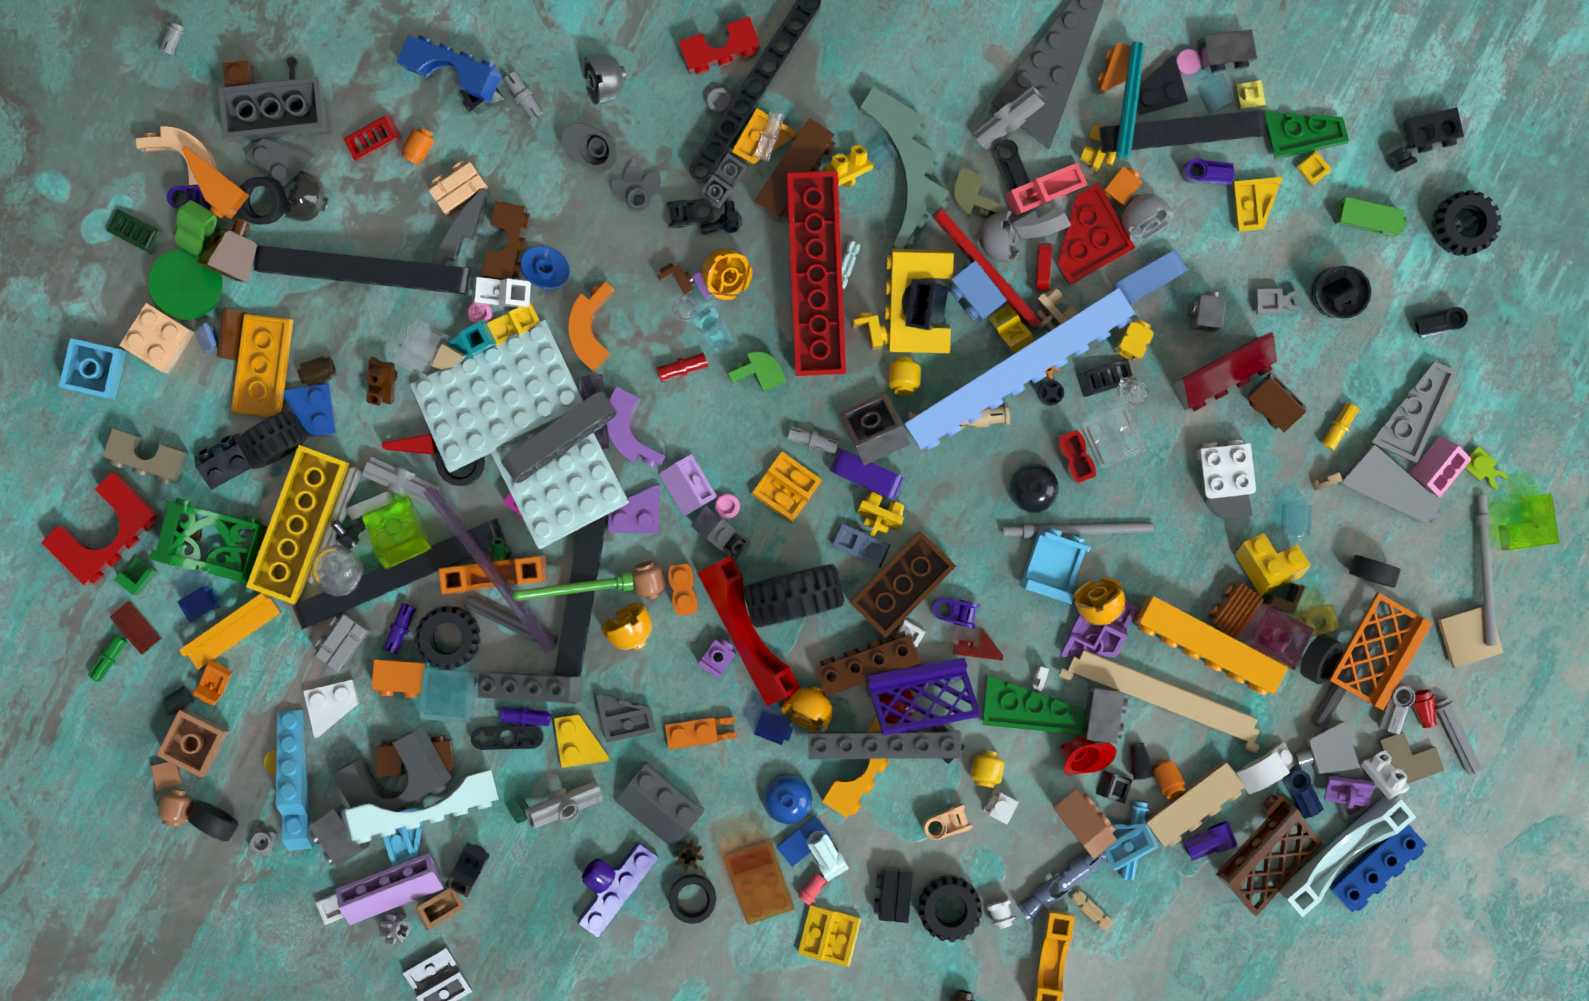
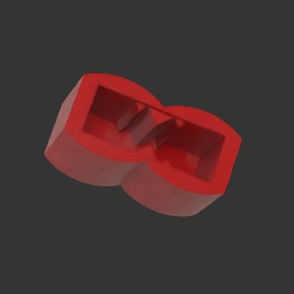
[1057,430,1096,484]

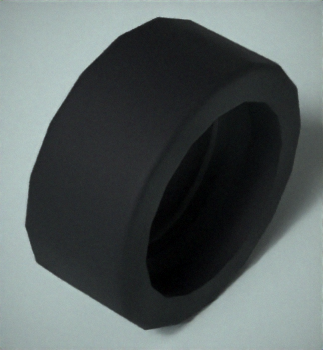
[238,177,287,225]
[436,452,485,486]
[1349,555,1401,588]
[1300,634,1343,684]
[187,801,239,842]
[669,874,717,924]

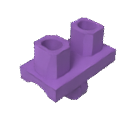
[1324,774,1375,809]

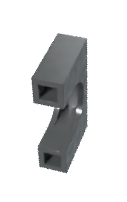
[332,726,451,812]

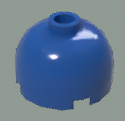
[763,774,813,824]

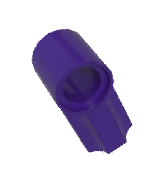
[1181,158,1234,185]
[1183,821,1238,861]

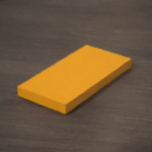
[231,314,294,418]

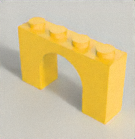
[884,248,954,353]

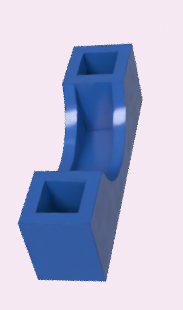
[397,35,502,103]

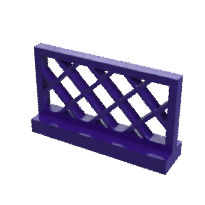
[866,657,981,736]

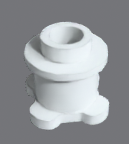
[986,898,1016,929]

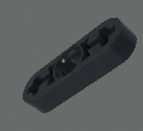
[471,725,544,750]

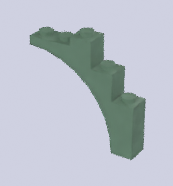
[860,86,950,249]

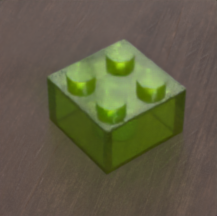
[362,495,432,569]

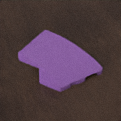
[1061,599,1138,657]

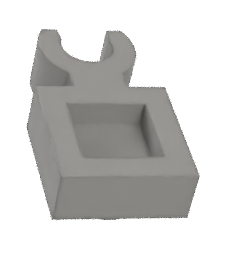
[1256,288,1300,315]

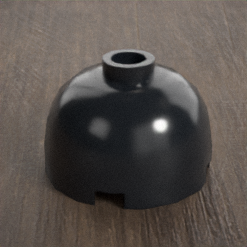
[1009,464,1059,513]

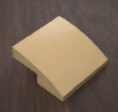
[1438,605,1504,668]

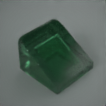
[505,794,529,824]

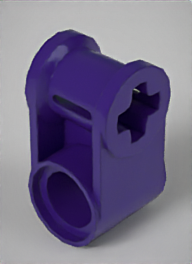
[167,185,212,212]
[930,597,981,629]

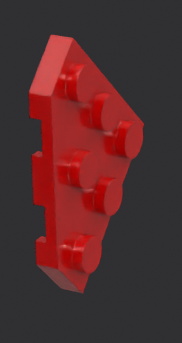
[1057,183,1135,286]

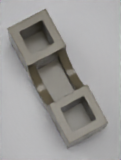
[102,428,189,484]

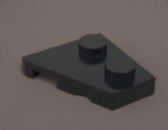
[1137,55,1188,116]

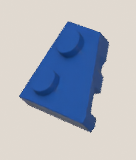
[283,384,337,437]

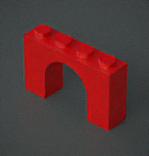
[41,472,161,585]

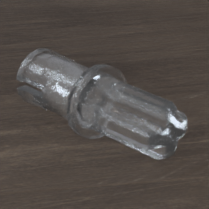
[755,111,785,162]

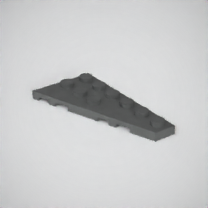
[991,0,1104,149]

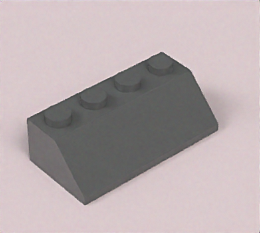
[218,77,329,143]

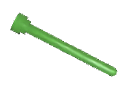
[512,571,634,601]

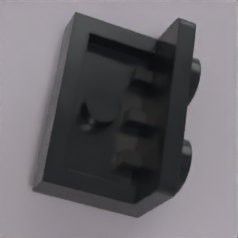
[194,433,251,490]

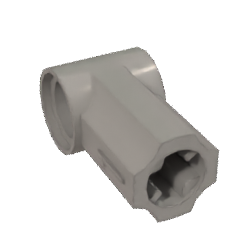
[1377,682,1415,734]

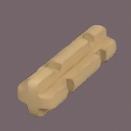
[1070,889,1113,931]

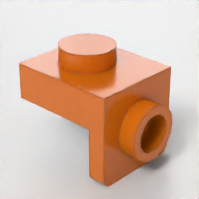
[192,660,233,705]

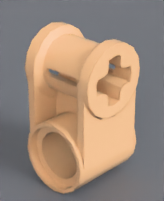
[922,803,973,840]

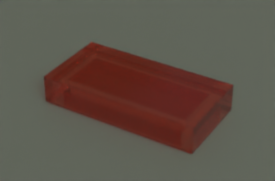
[110,601,163,655]

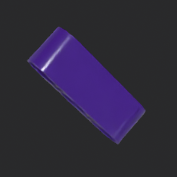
[829,448,905,501]

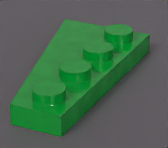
[982,675,1085,735]

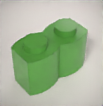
[174,200,217,258]

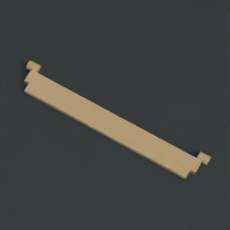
[1058,649,1260,754]

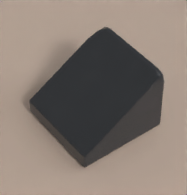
[164,686,194,716]
[1096,770,1133,804]

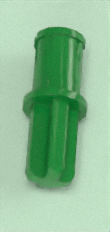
[88,634,128,682]

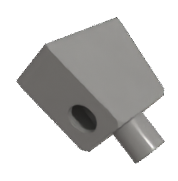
[1295,720,1360,773]

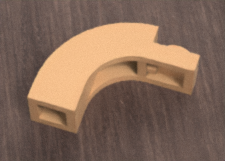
[136,126,218,186]

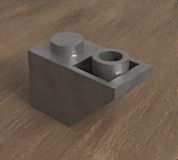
[690,506,750,560]

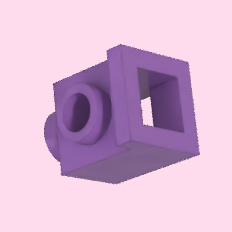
[698,638,736,679]

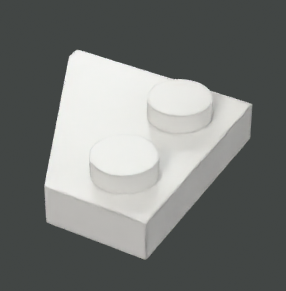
[303,679,359,738]

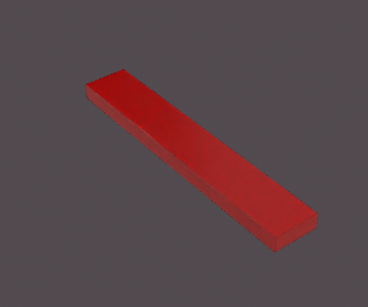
[932,209,1041,328]

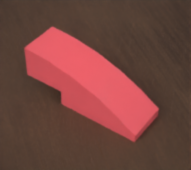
[1004,163,1088,217]

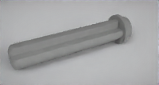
[1435,698,1481,775]

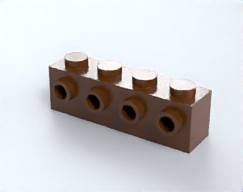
[754,118,836,221]
[816,631,921,697]

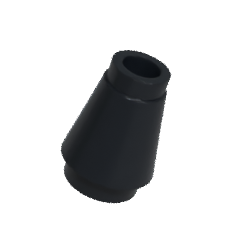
[1130,743,1154,780]

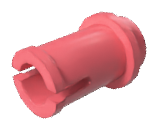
[798,872,828,905]

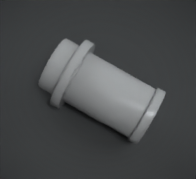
[158,21,185,55]

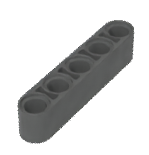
[501,391,617,483]

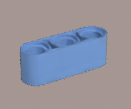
[1113,249,1188,304]

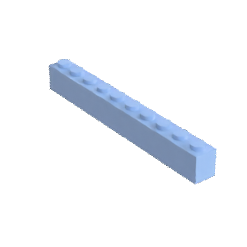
[904,288,1135,451]

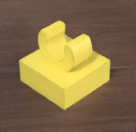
[1235,80,1266,110]

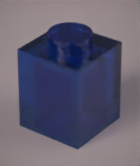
[177,586,221,623]
[754,709,794,745]

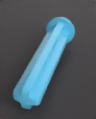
[1121,800,1150,881]

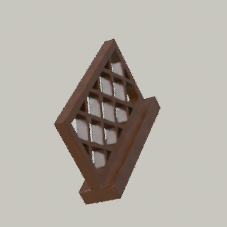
[1216,801,1323,916]

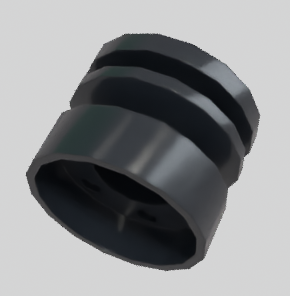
[1311,266,1372,319]

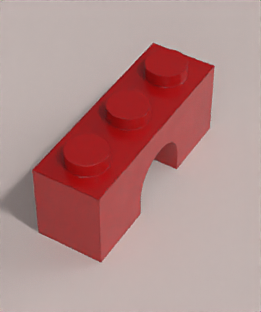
[679,16,760,75]

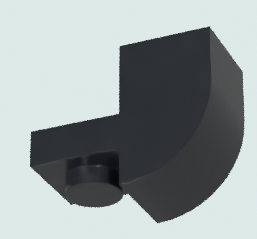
[445,842,490,897]

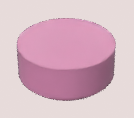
[1176,49,1201,76]
[467,303,493,324]
[715,494,740,519]

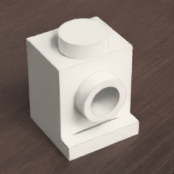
[983,788,1019,824]

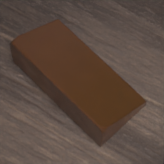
[217,307,247,361]

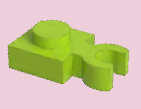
[1464,446,1508,489]

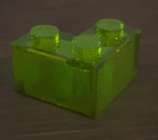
[1498,493,1560,550]

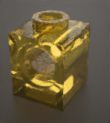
[1298,604,1340,637]

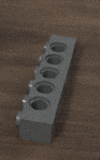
[808,730,961,759]

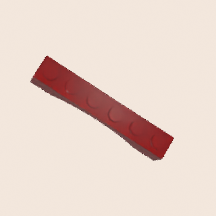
[697,555,800,707]

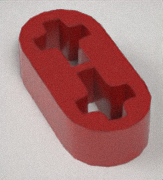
[1035,243,1052,291]

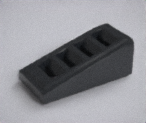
[1077,358,1135,397]

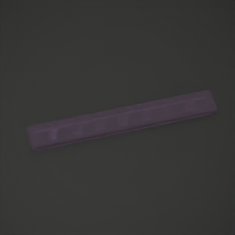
[423,485,555,653]

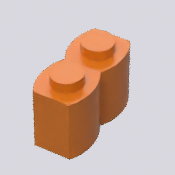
[668,563,699,616]

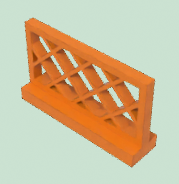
[1328,592,1432,710]

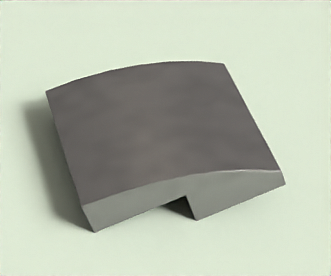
[403,945,472,1001]

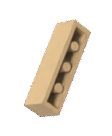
[1145,761,1245,847]

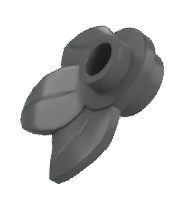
[611,162,661,212]

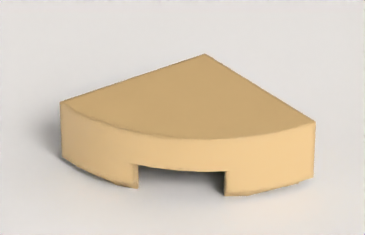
[431,343,466,369]
[1311,472,1343,490]

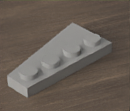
[1370,361,1458,463]

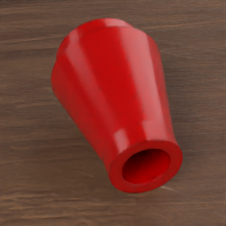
[1412,689,1437,728]

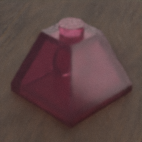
[1249,606,1314,670]

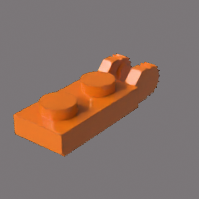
[665,716,738,750]

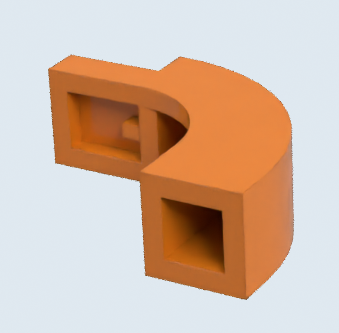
[569,281,615,372]

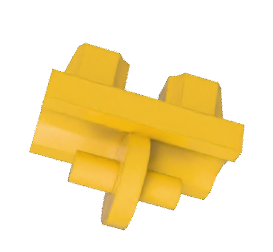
[1080,124,1117,172]
[823,144,873,187]
[857,492,904,537]

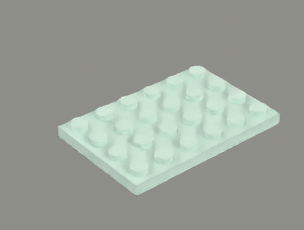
[410,320,583,472]
[491,427,629,549]

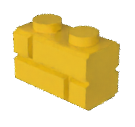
[1114,319,1154,361]

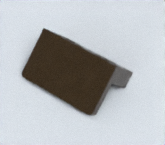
[1262,583,1305,614]

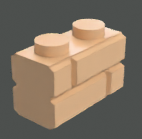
[428,161,488,216]

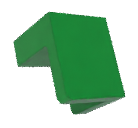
[114,557,158,595]

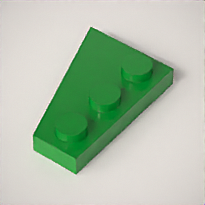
[1265,110,1349,160]

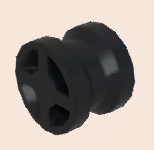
[1387,144,1418,173]
[1038,380,1064,406]

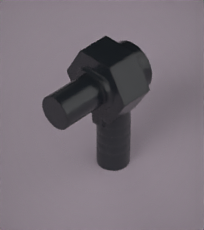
[700,201,742,235]
[330,514,375,549]

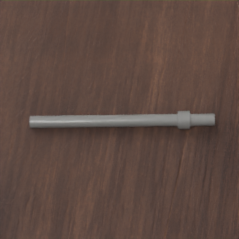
[1476,495,1497,646]
[1003,522,1154,538]

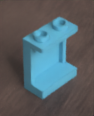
[1019,527,1091,604]

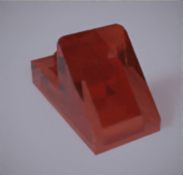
[951,627,1003,661]

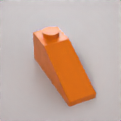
[182,146,250,219]

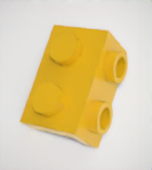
[852,312,887,351]

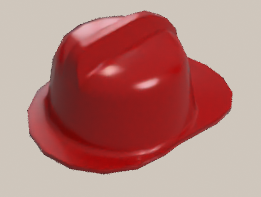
[1060,736,1117,776]

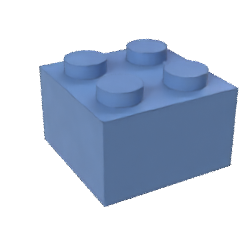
[949,261,1007,323]

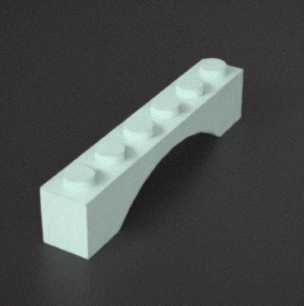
[341,770,499,844]
[1279,796,1416,917]

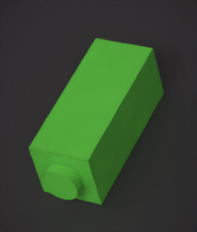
[1336,197,1407,237]

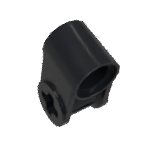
[666,199,715,229]

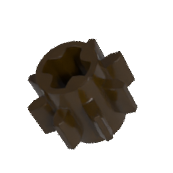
[673,839,704,871]

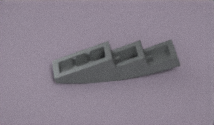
[432,189,489,265]

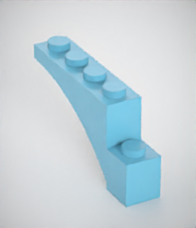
[276,710,313,851]

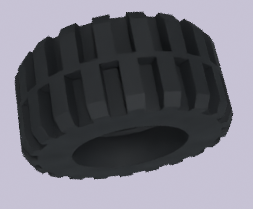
[743,564,845,628]

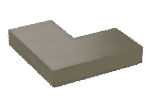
[1379,731,1444,784]

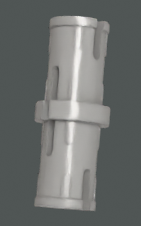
[503,71,544,122]
[787,425,839,455]

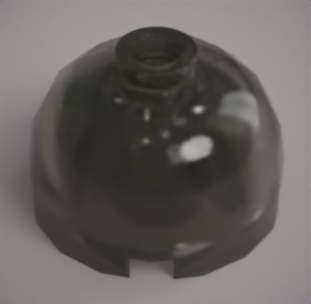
[284,170,329,222]

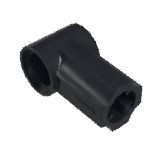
[993,139,1030,191]
[1414,307,1468,338]

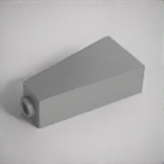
[1338,445,1443,524]

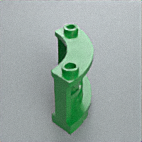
[149,498,267,583]

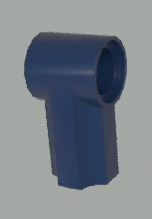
[1283,767,1324,819]

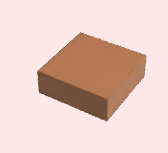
[151,761,183,790]

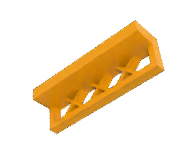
[179,593,282,670]

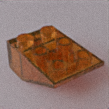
[723,838,795,925]

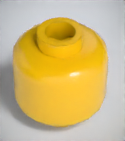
[888,357,921,396]
[970,750,1004,788]

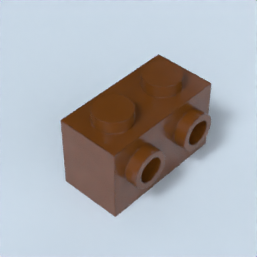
[1248,372,1306,433]

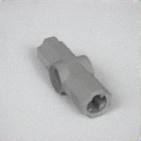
[973,86,1046,150]
[362,456,440,507]
[525,781,603,829]

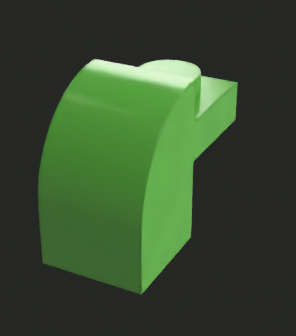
[728,352,786,392]

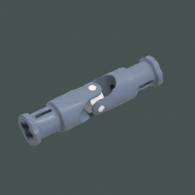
[1017,852,1108,923]

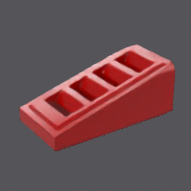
[343,115,402,161]
[381,434,437,455]

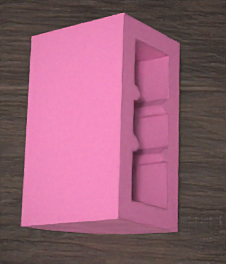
[1409,436,1471,498]

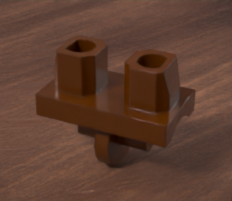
[366,357,398,406]

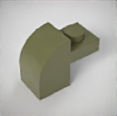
[953,167,1001,218]

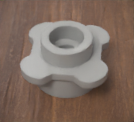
[248,827,277,856]

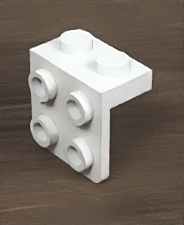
[1196,440,1256,499]

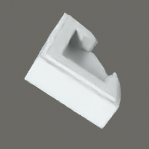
[1031,665,1049,692]

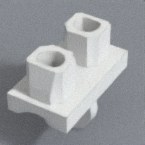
[1361,751,1410,800]

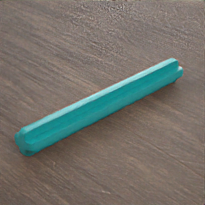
[1116,41,1145,160]

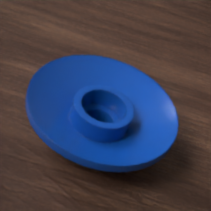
[520,246,570,289]

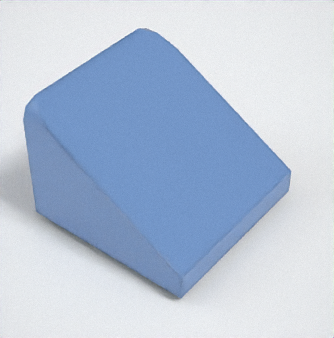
[195,323,219,354]

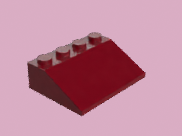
[1171,331,1277,412]

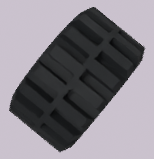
[1432,190,1502,256]
[237,411,307,469]
[414,606,481,670]
[918,875,983,942]

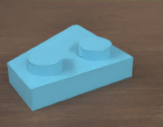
[383,804,425,867]
[1104,824,1158,871]

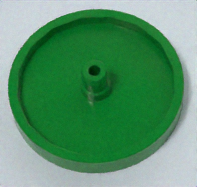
[148,248,223,320]

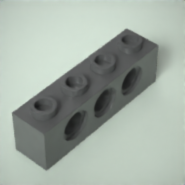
[477,671,583,703]

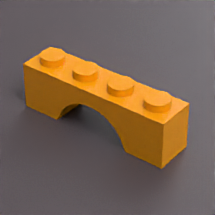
[822,716,891,818]
[1033,909,1075,1001]

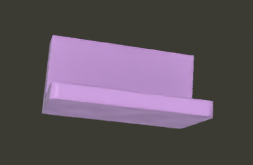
[659,454,717,516]

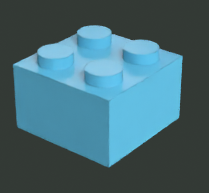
[59,338,127,400]

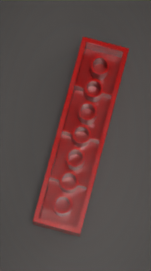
[786,170,846,376]

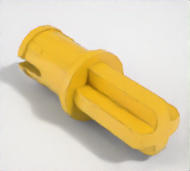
[1321,402,1359,451]

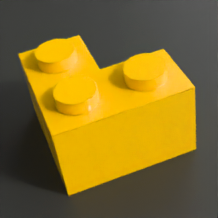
[1235,533,1311,596]

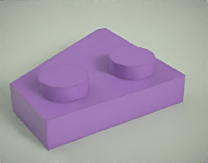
[608,485,660,534]

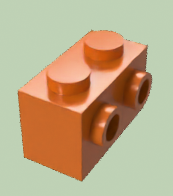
[371,659,428,698]

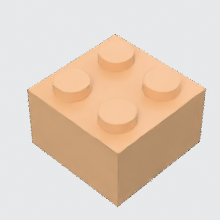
[119,303,195,374]

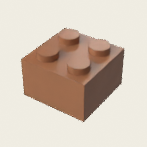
[156,708,231,778]
[1053,789,1117,859]

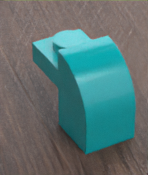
[445,321,497,366]

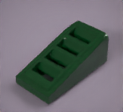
[106,209,163,254]

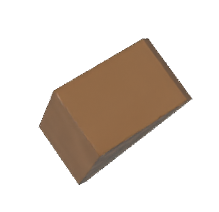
[414,888,465,931]

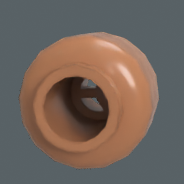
[632,561,666,600]
[157,789,193,827]

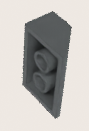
[615,762,705,849]

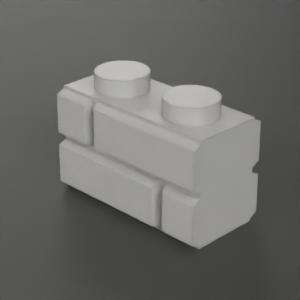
[314,613,370,672]

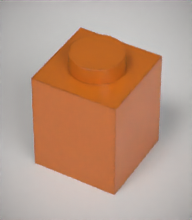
[1103,167,1143,209]

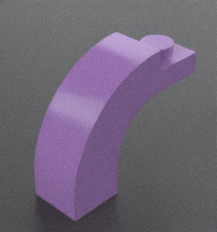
[607,387,666,467]

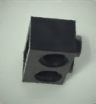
[1403,107,1464,153]

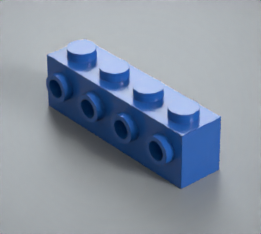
[1329,824,1427,912]

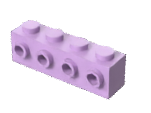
[335,853,444,925]

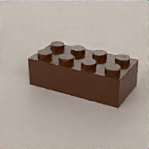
[849,531,956,638]

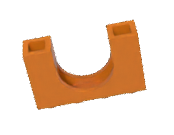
[439,555,549,594]

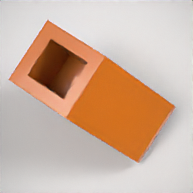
[1096,42,1146,95]

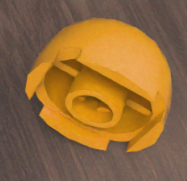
[701,248,753,300]
[1074,577,1126,625]
[601,603,652,650]
[781,686,833,732]

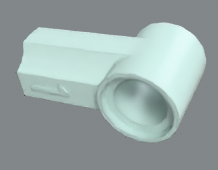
[806,830,850,881]

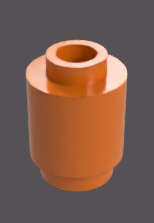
[401,126,435,166]
[1153,760,1186,799]

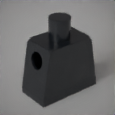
[905,278,948,330]

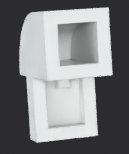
[472,277,531,308]
[1236,742,1297,794]

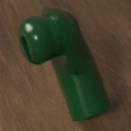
[491,537,512,561]

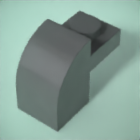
[1205,494,1253,519]

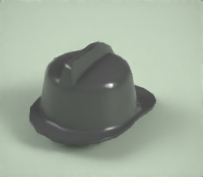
[561,123,617,171]

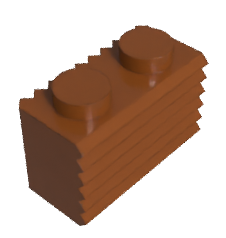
[1208,581,1264,640]

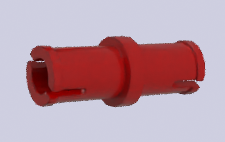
[656,352,708,383]

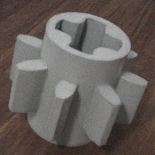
[379,913,410,945]

